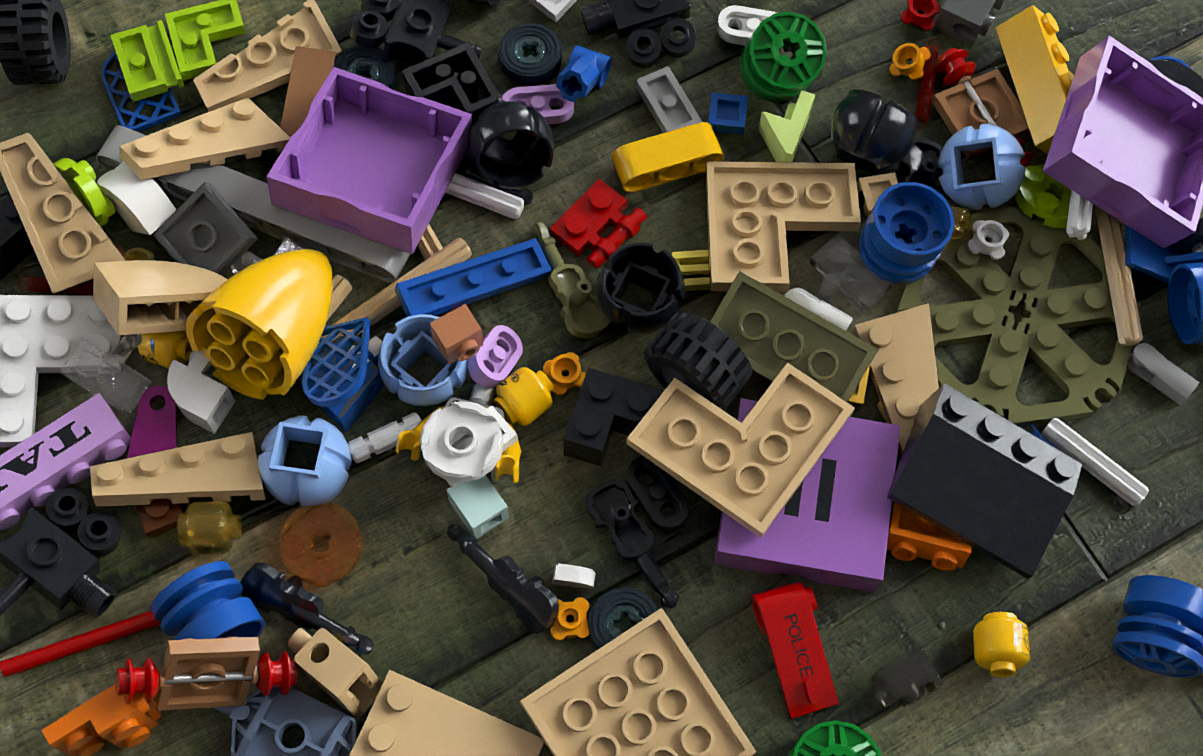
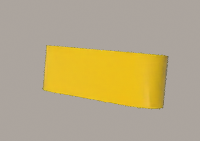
[611,122,724,192]

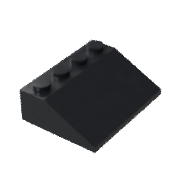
[887,383,1082,579]

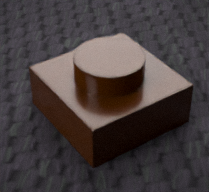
[136,498,188,538]

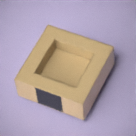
[857,172,898,218]

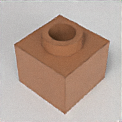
[430,304,484,364]

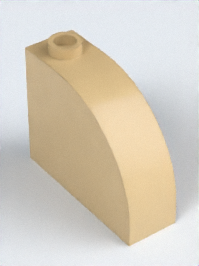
[93,260,228,335]

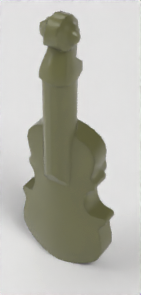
[531,222,610,339]

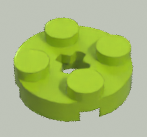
[53,158,115,227]
[1015,165,1071,228]

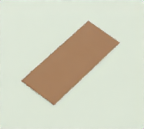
[276,46,336,152]

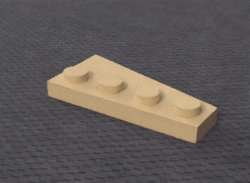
[193,0,342,112]
[120,97,290,180]
[0,133,126,294]
[854,303,939,457]
[90,432,266,507]

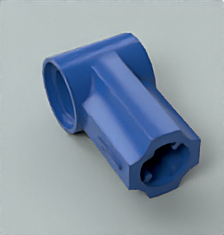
[556,45,612,102]

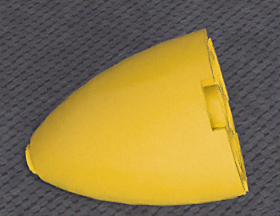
[186,249,333,400]

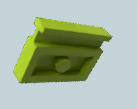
[110,20,184,102]

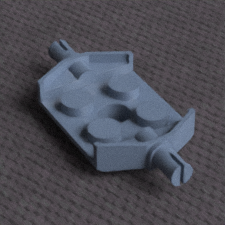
[212,687,359,756]

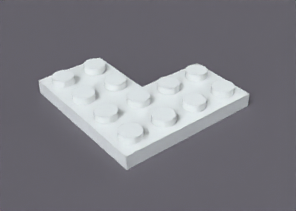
[0,295,122,447]

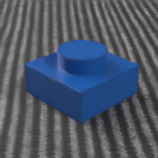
[708,92,748,135]

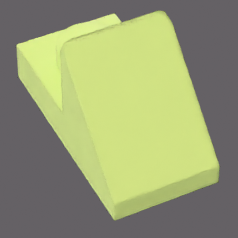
[758,90,815,163]

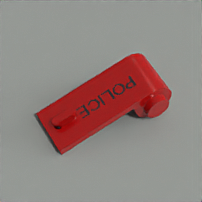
[751,581,839,718]

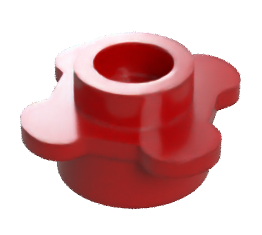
[900,0,941,31]

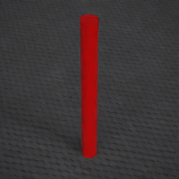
[0,611,162,677]

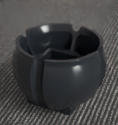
[831,89,919,175]
[468,98,554,189]
[596,243,685,333]

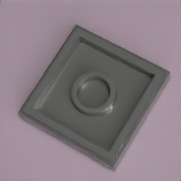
[153,182,258,275]

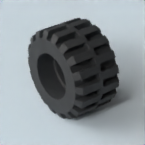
[0,0,71,85]
[644,312,753,411]

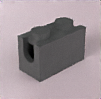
[934,0,1006,47]

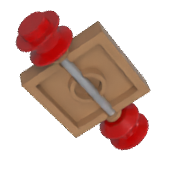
[932,48,1034,167]
[115,637,297,711]

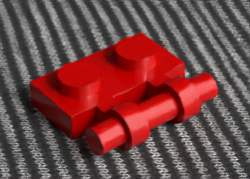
[550,179,647,269]

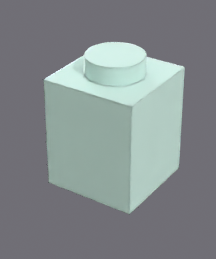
[446,475,509,539]

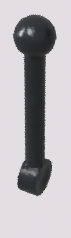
[461,165,533,205]

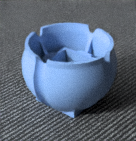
[938,124,1026,210]
[378,314,468,407]
[258,416,352,509]

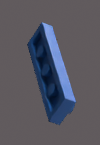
[395,238,552,317]

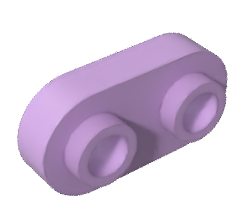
[502,84,574,124]
[467,325,523,388]

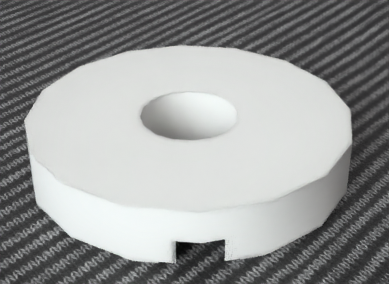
[420,401,504,483]

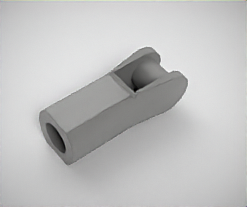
[1127,343,1200,406]

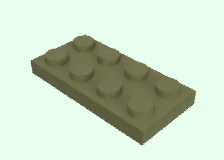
[710,271,878,403]

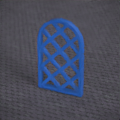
[101,51,182,132]
[302,317,370,406]

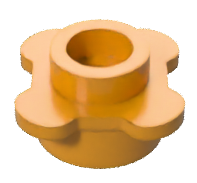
[889,43,931,80]
[543,352,586,395]
[550,597,589,641]

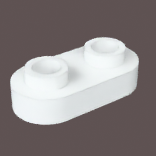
[717,5,777,46]

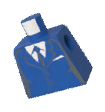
[295,335,384,433]

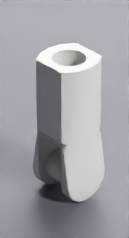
[784,287,853,331]

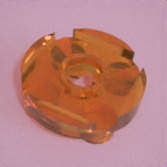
[280,503,364,587]

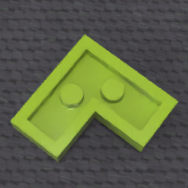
[165,0,246,81]

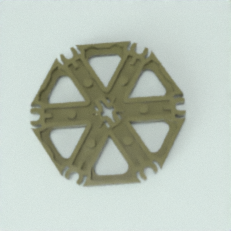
[896,207,1142,427]

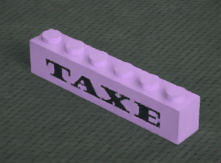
[0,393,131,530]

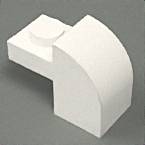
[97,161,177,235]
[167,350,236,434]

